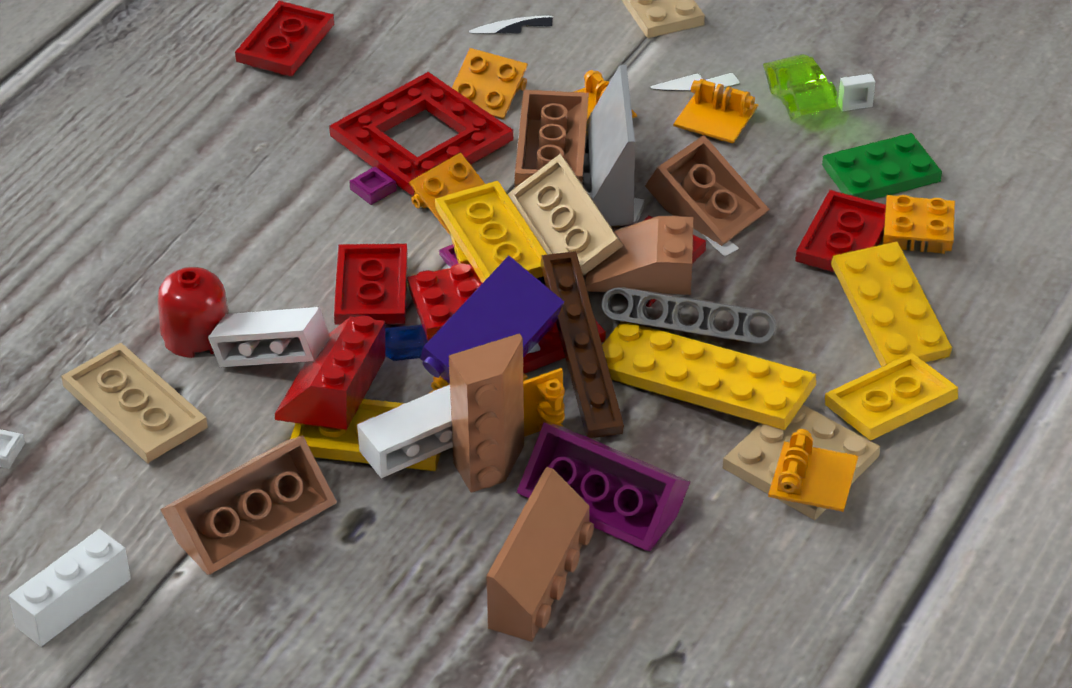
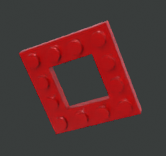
[329,72,514,196]

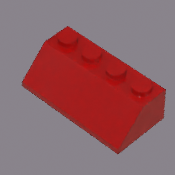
[275,315,385,430]

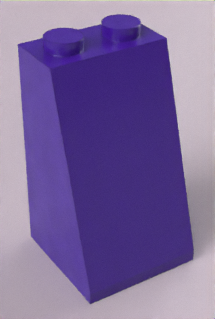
[420,255,564,384]

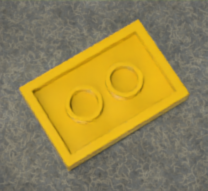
[825,353,958,441]

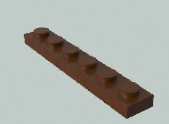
[540,251,624,438]

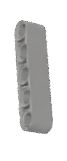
[602,287,777,343]

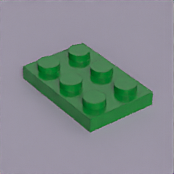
[822,133,942,200]

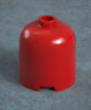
[158,267,229,358]

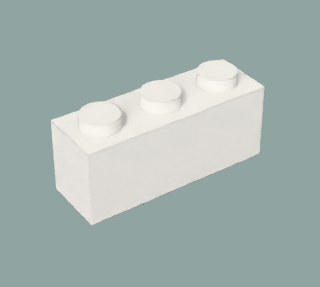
[208,307,330,367]
[357,385,453,478]
[8,529,131,647]

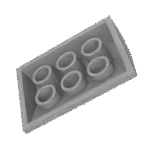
[583,65,635,226]

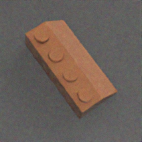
[515,90,589,188]
[449,333,524,493]
[160,436,337,575]
[486,467,594,642]

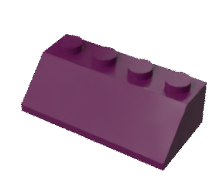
[516,423,690,551]

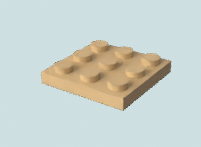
[723,405,880,520]

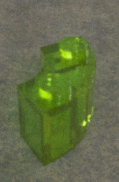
[763,54,837,120]

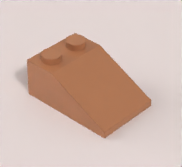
[645,135,770,246]
[585,216,693,295]

